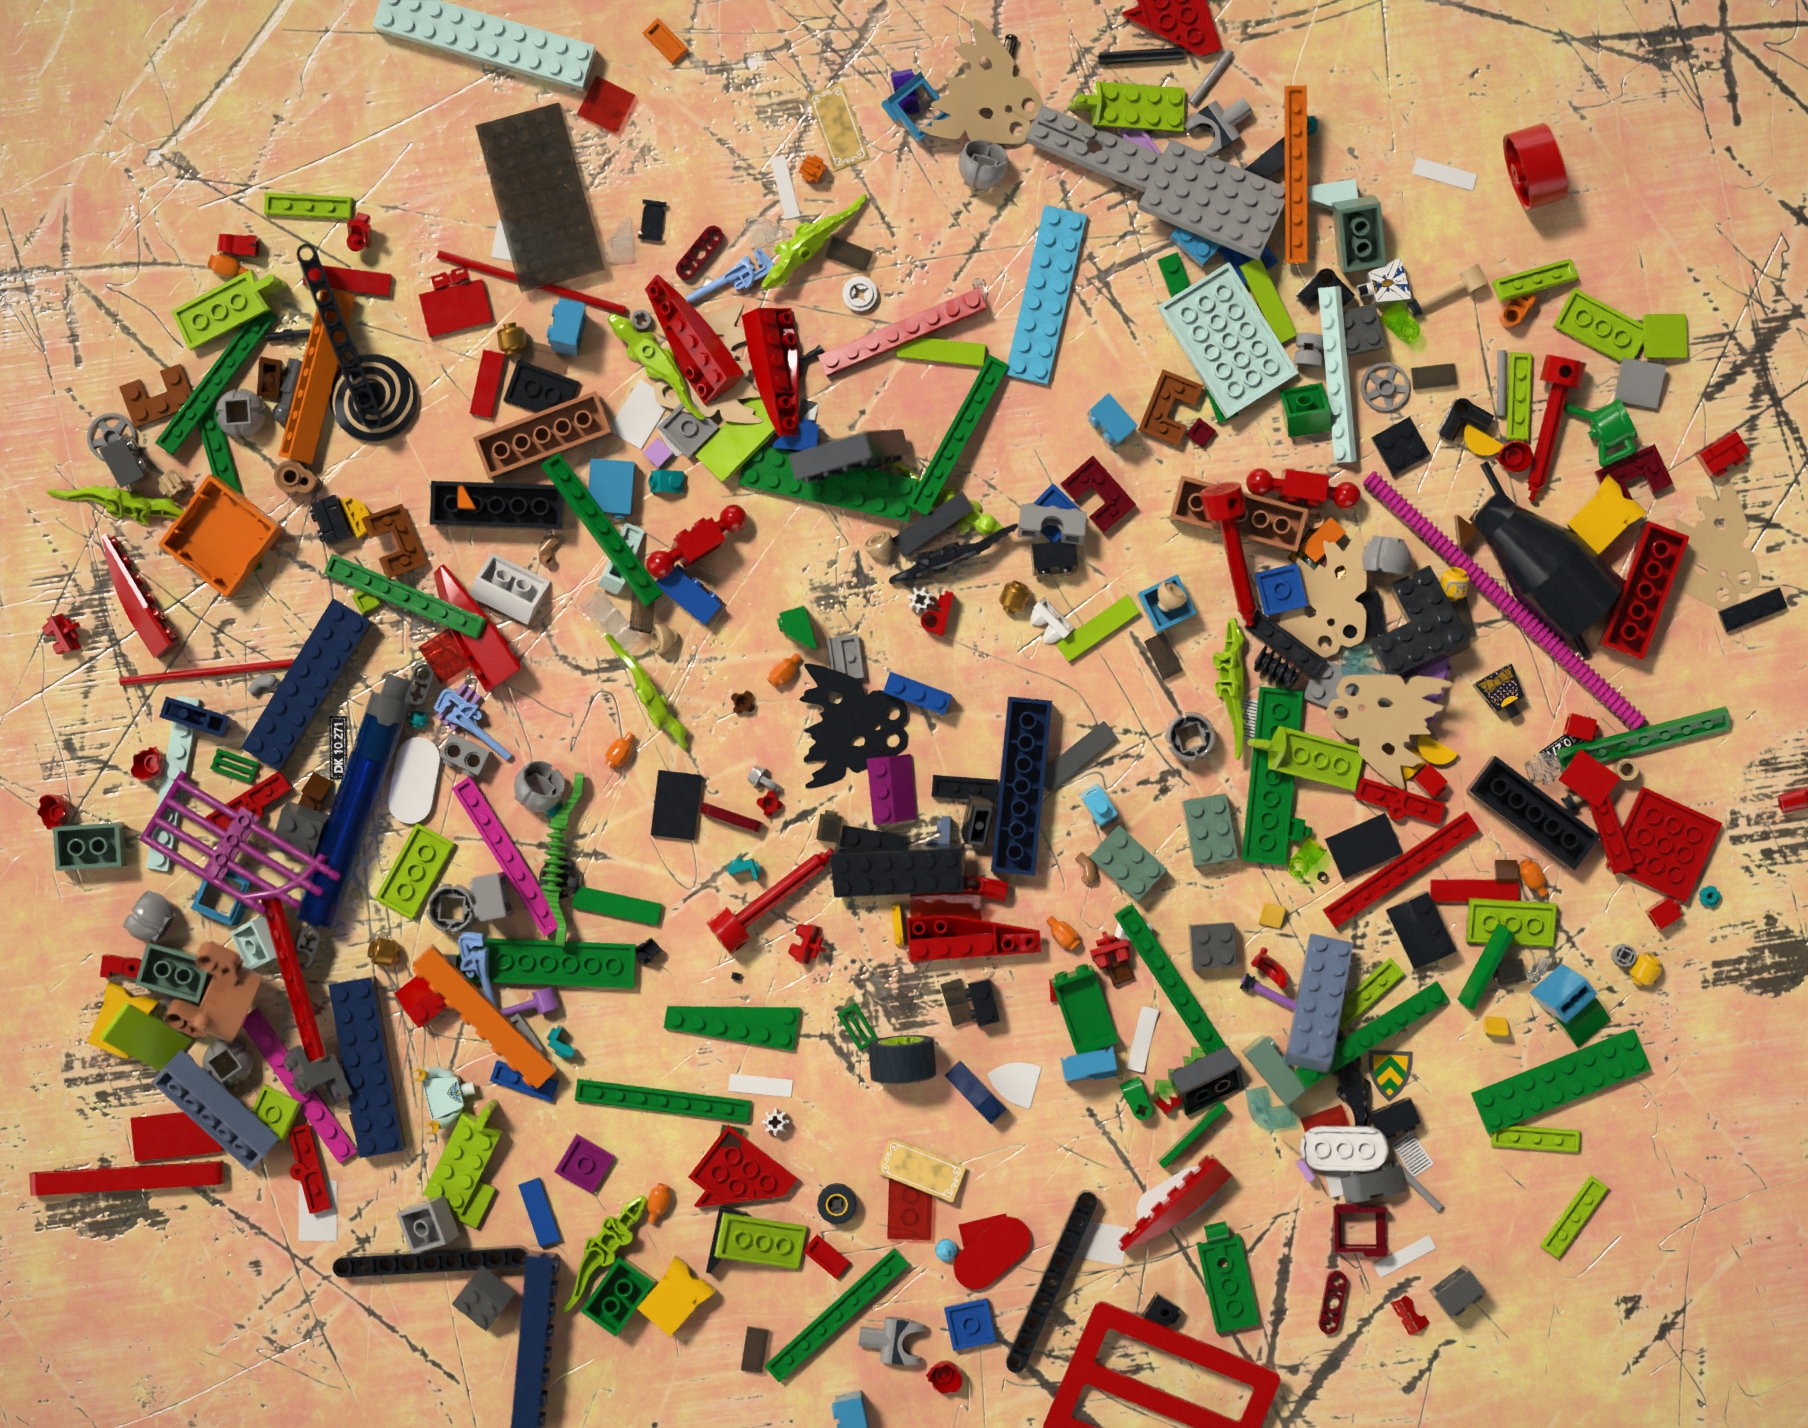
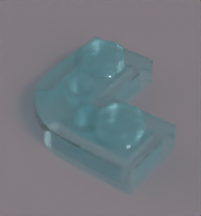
[1341,643,1384,687]
[1245,1086,1297,1130]

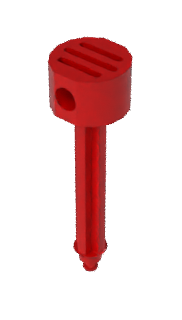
[1527,354,1587,501]
[1200,482,1256,626]
[706,848,834,956]

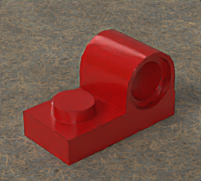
[921,591,954,636]

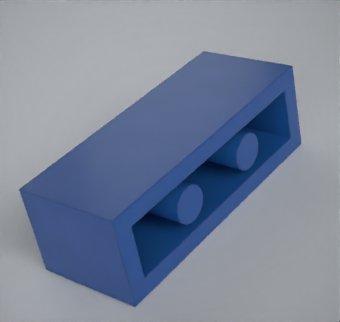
[655,564,722,626]
[883,672,952,715]

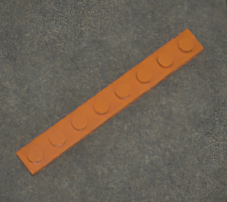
[1284,85,1308,263]

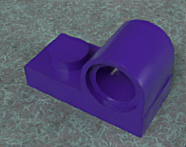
[890,69,920,116]

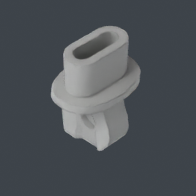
[747,765,782,792]

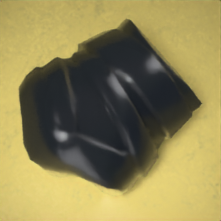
[636,938,664,965]

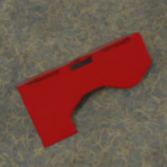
[430,266,470,290]
[1390,1295,1429,1335]

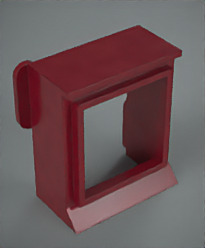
[1332,1204,1388,1257]

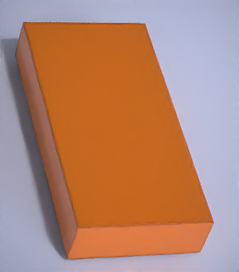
[642,18,688,65]
[1300,517,1346,563]

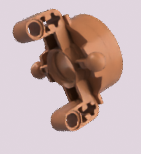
[164,941,262,1043]

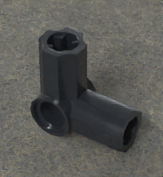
[1296,268,1355,308]
[1436,398,1494,442]

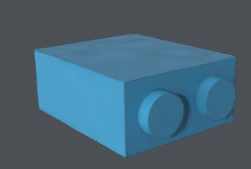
[588,458,636,519]
[1530,963,1598,1023]

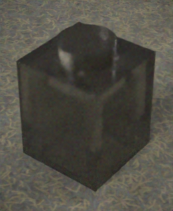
[816,810,842,843]
[1492,958,1527,985]

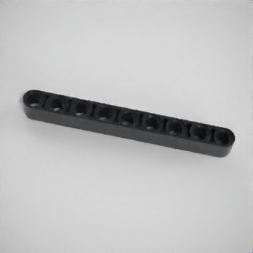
[296,243,382,430]
[1006,1190,1097,1373]
[332,1245,529,1278]

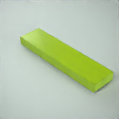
[264,192,353,220]
[1239,258,1297,343]
[1491,258,1579,303]
[897,337,986,367]
[1506,352,1532,441]
[1056,594,1140,662]
[1338,957,1405,1030]
[1490,1125,1580,1152]
[1539,1175,1609,1259]

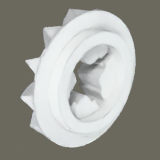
[842,276,877,312]

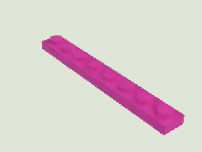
[452,776,558,936]
[241,1008,358,1164]

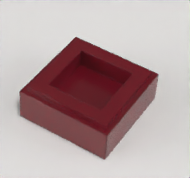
[1185,417,1216,448]

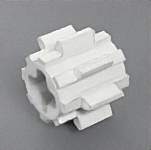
[907,587,934,614]
[762,1107,789,1136]

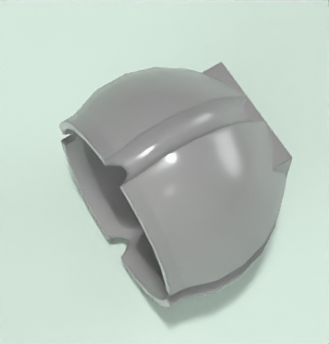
[958,140,1008,192]
[215,389,266,438]
[1362,535,1411,575]
[1165,712,1216,762]
[514,761,565,814]
[427,884,476,933]
[123,890,176,941]
[202,1038,253,1088]

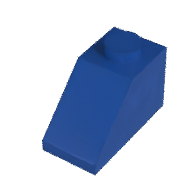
[773,419,821,450]

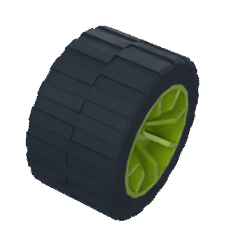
[868,1035,936,1084]

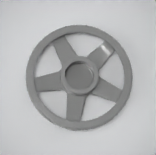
[1361,362,1410,411]
[87,413,136,461]

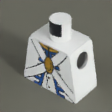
[1357,258,1411,304]

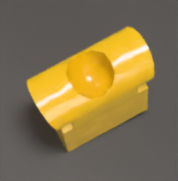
[1566,474,1647,554]
[87,981,160,1059]
[637,1255,716,1337]

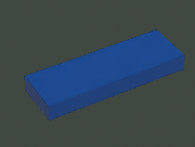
[490,1060,559,1102]
[518,1177,561,1247]

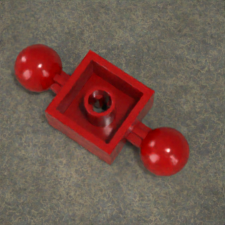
[1246,468,1361,510]
[646,504,747,578]

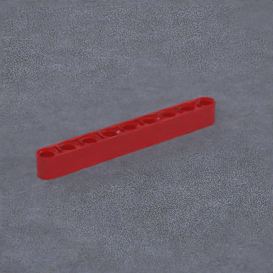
[29,1161,225,1196]

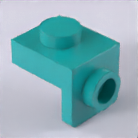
[648,470,684,494]
[727,857,761,881]
[547,1025,577,1059]

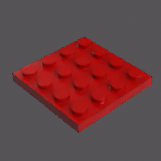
[1605,786,1722,903]

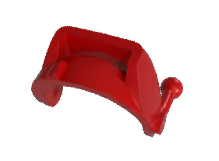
[1250,947,1288,990]

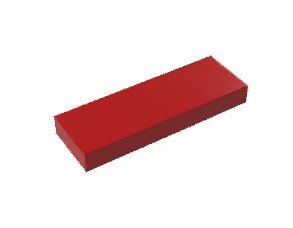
[469,349,505,418]

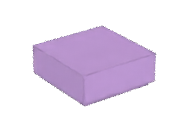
[643,437,673,469]
[1295,1158,1315,1182]

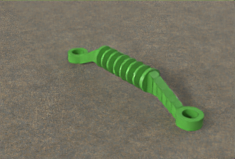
[540,772,584,947]

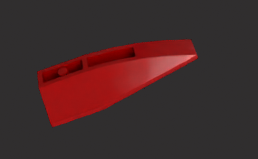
[645,275,744,405]
[742,308,799,436]
[102,534,180,659]
[434,564,522,693]
[907,915,1041,962]
[1118,1154,1232,1251]

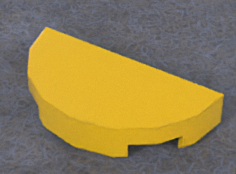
[1463,423,1503,456]
[339,497,370,539]
[1417,734,1458,765]
[891,902,904,946]

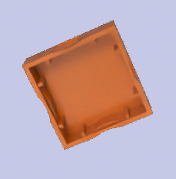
[158,474,285,598]

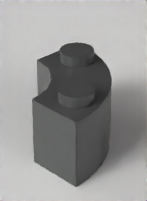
[1340,1162,1406,1204]

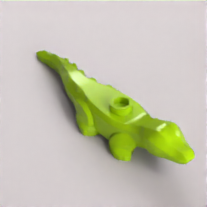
[762,193,867,291]
[607,313,705,420]
[886,463,1004,536]
[47,485,185,525]
[1212,618,1245,760]
[604,633,688,749]
[561,1195,647,1313]

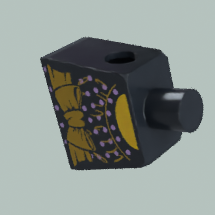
[1472,663,1524,719]

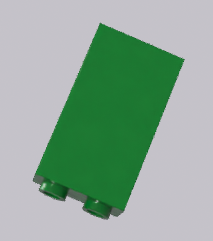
[1050,964,1119,1055]

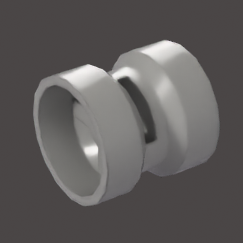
[1611,944,1637,967]

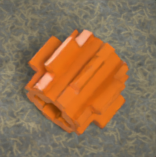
[799,155,827,183]

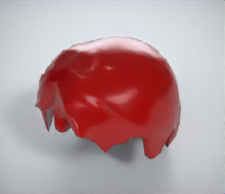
[1496,440,1533,473]
[131,746,165,782]
[37,794,71,830]
[926,1360,963,1394]

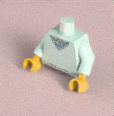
[412,1066,476,1135]

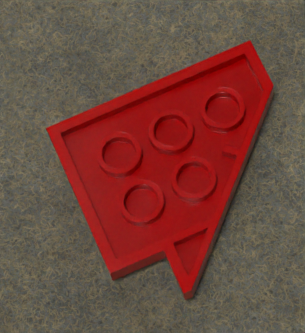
[1121,0,1221,57]
[688,1124,798,1207]

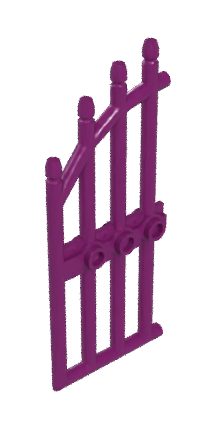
[139,770,341,914]

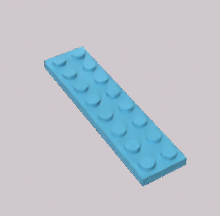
[1005,205,1087,385]

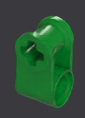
[1119,1076,1152,1120]

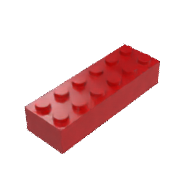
[1598,521,1690,660]

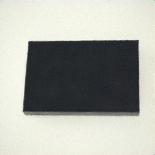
[503,360,580,413]
[650,770,702,840]
[1324,813,1403,879]

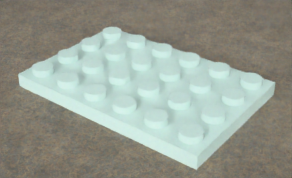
[1156,262,1299,419]

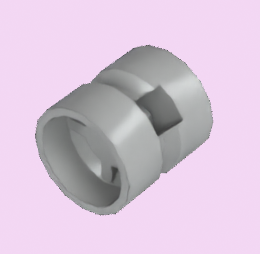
[1294,333,1323,368]

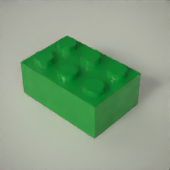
[580,1254,656,1337]

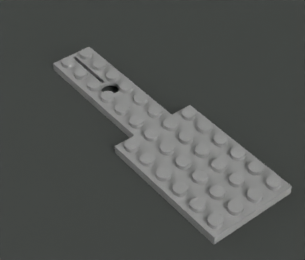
[1025,105,1285,260]

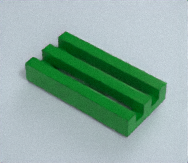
[210,748,259,783]
[837,1003,878,1051]

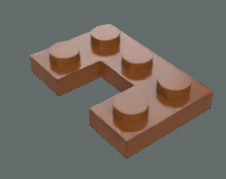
[119,364,192,428]
[1138,369,1203,447]
[362,504,428,579]

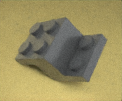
[283,1044,352,1105]

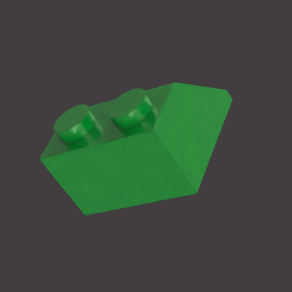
[1279,383,1331,437]
[776,606,818,650]
[1549,997,1611,1047]

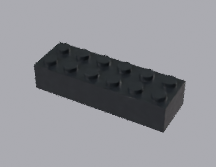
[430,481,565,531]
[1465,756,1601,871]
[830,843,968,898]

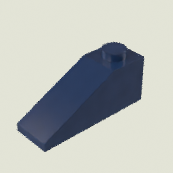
[159,696,232,739]
[944,1060,1007,1124]

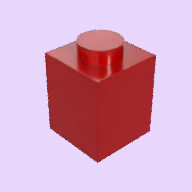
[1562,713,1599,741]
[1411,763,1448,797]
[1645,897,1683,930]

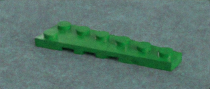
[663,1006,800,1051]

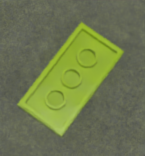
[1552,288,1644,363]
[694,397,776,484]
[375,822,456,920]
[1465,898,1557,947]
[100,1002,192,1071]
[715,1213,807,1269]

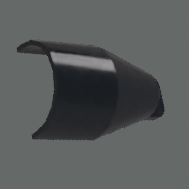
[1473,493,1625,641]

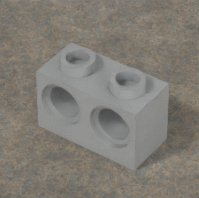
[439,732,492,777]

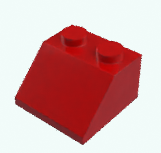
[394,976,448,1029]

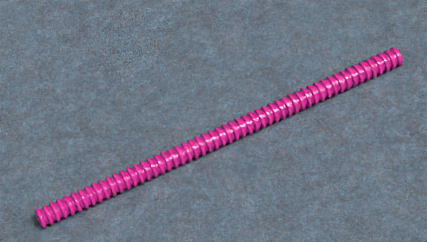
[1363,471,1646,730]

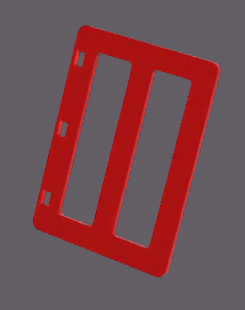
[1043,1301,1280,1428]

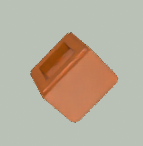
[458,486,477,510]

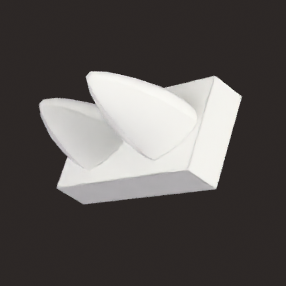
[1031,597,1074,644]

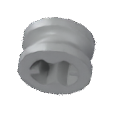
[631,310,651,330]

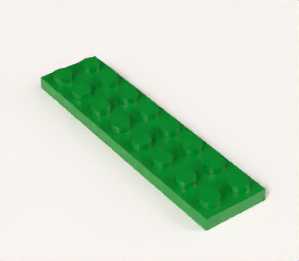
[739,445,918,523]
[1241,687,1303,865]
[459,938,636,988]
[1471,1028,1651,1134]

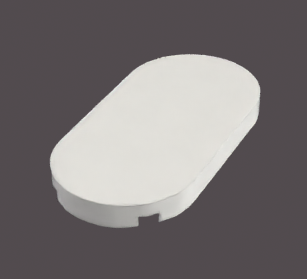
[388,737,441,824]
[1300,1126,1388,1171]
[1136,1166,1217,1232]

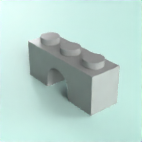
[1017,503,1087,545]

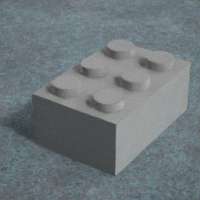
[469,872,513,921]

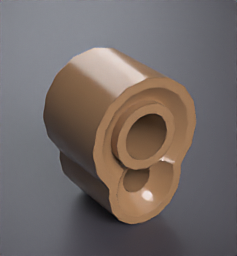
[274,460,319,495]

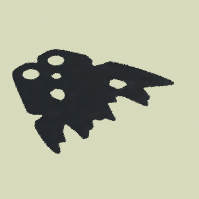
[799,663,907,788]

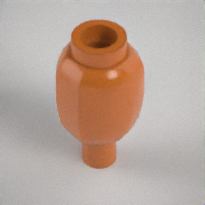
[207,253,248,278]
[767,653,802,688]
[604,731,635,770]
[1519,858,1548,897]
[1046,916,1081,951]
[647,1183,671,1224]

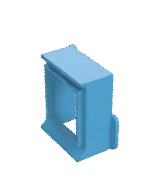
[881,71,950,142]
[190,869,252,926]
[1061,1045,1117,1083]

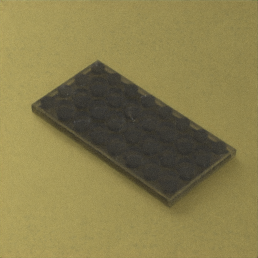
[475,102,605,293]

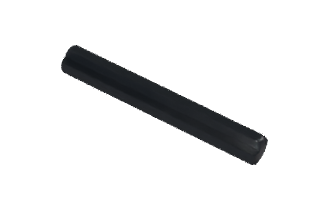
[1098,47,1184,65]

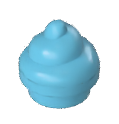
[935,1239,957,1261]

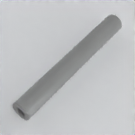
[1188,48,1234,106]
[1497,350,1506,416]
[1391,1159,1443,1212]

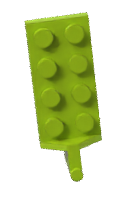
[1068,81,1185,133]
[171,270,287,351]
[1247,726,1363,791]
[422,1099,503,1214]

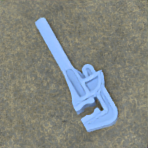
[685,248,774,304]
[434,688,512,761]
[458,932,497,1007]

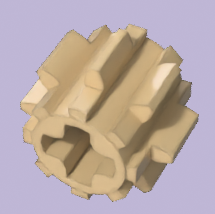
[158,469,186,498]

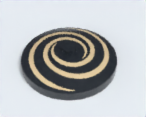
[329,354,418,442]

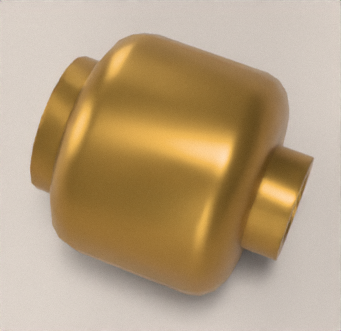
[497,322,527,355]
[999,580,1031,614]
[367,937,401,967]

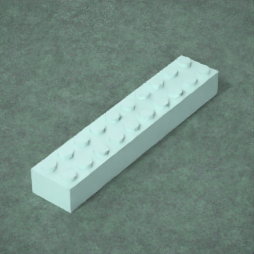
[373,0,597,92]

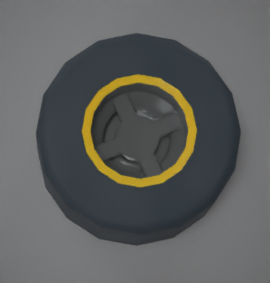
[817,1183,857,1224]

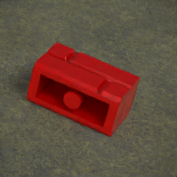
[1695,430,1750,478]

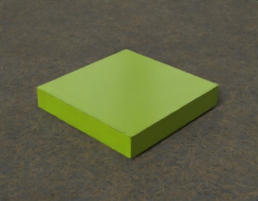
[1643,314,1688,358]
[251,1084,302,1143]
[450,1180,496,1228]

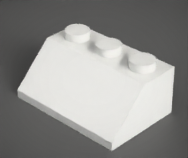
[469,553,550,625]

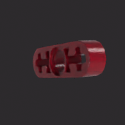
[676,225,723,280]
[700,802,763,833]
[1318,1270,1347,1334]

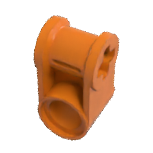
[1499,294,1537,329]

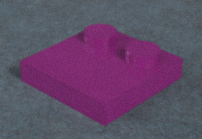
[554,1133,614,1194]

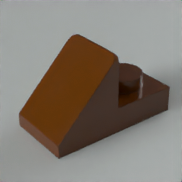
[257,356,286,400]
[1454,509,1478,549]
[298,772,334,811]

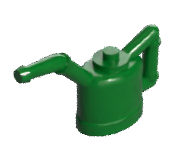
[1563,398,1638,467]

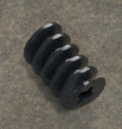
[1254,646,1303,691]

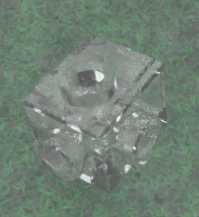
[1524,752,1561,785]

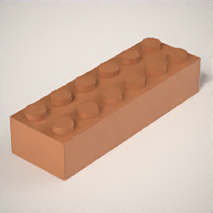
[473,391,613,480]
[1169,475,1309,553]

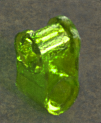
[1379,302,1420,343]
[1287,836,1327,877]

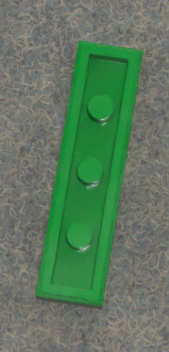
[572,886,662,925]
[1457,923,1515,1010]
[1157,1100,1227,1168]

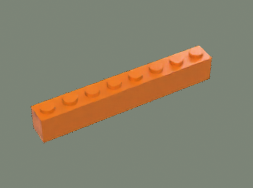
[278,288,355,465]
[412,944,556,1089]

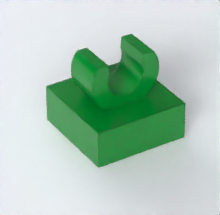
[1288,817,1312,841]

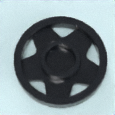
[539,858,580,899]

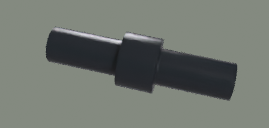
[266,328,310,342]

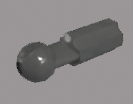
[272,358,303,424]

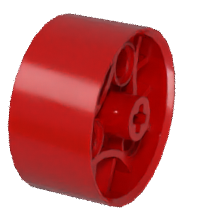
[1503,123,1568,210]

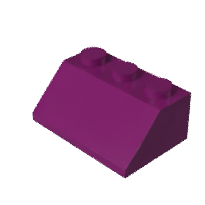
[867,754,917,825]

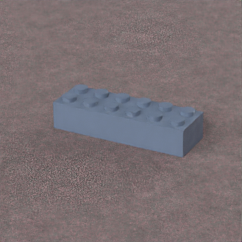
[1284,933,1354,1073]
[151,1050,279,1171]

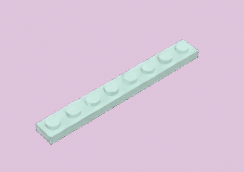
[1318,286,1357,463]
[146,696,201,871]

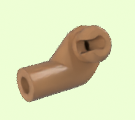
[538,533,559,566]
[1074,851,1097,885]

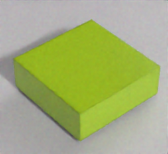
[351,590,382,615]

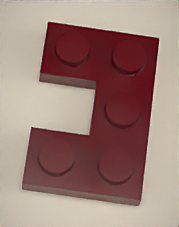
[1594,444,1673,500]
[1060,456,1136,533]

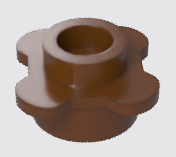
[731,691,755,714]

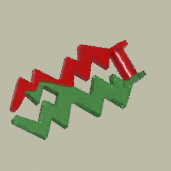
[1149,1047,1210,1114]

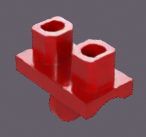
[346,212,372,252]
[42,613,81,655]
[788,924,827,965]
[1089,931,1130,970]

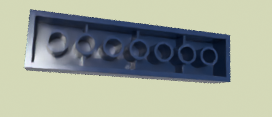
[241,598,374,771]
[990,696,1052,876]
[328,976,406,1158]
[511,1250,560,1428]

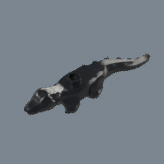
[889,523,1018,586]
[1332,1026,1370,1126]

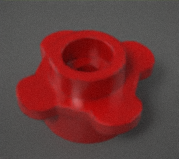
[757,791,783,817]

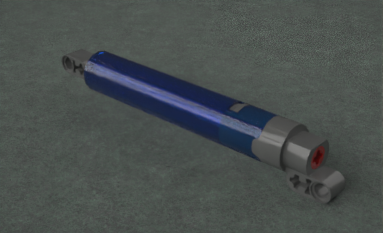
[295,664,434,969]

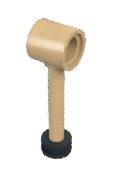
[1407,264,1488,318]
[1561,758,1639,813]

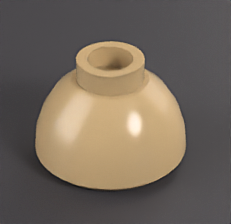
[864,531,893,560]
[1158,582,1187,611]
[649,623,677,654]

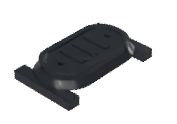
[638,199,667,241]

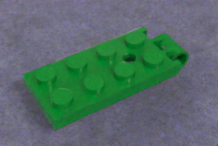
[1196,1221,1259,1333]

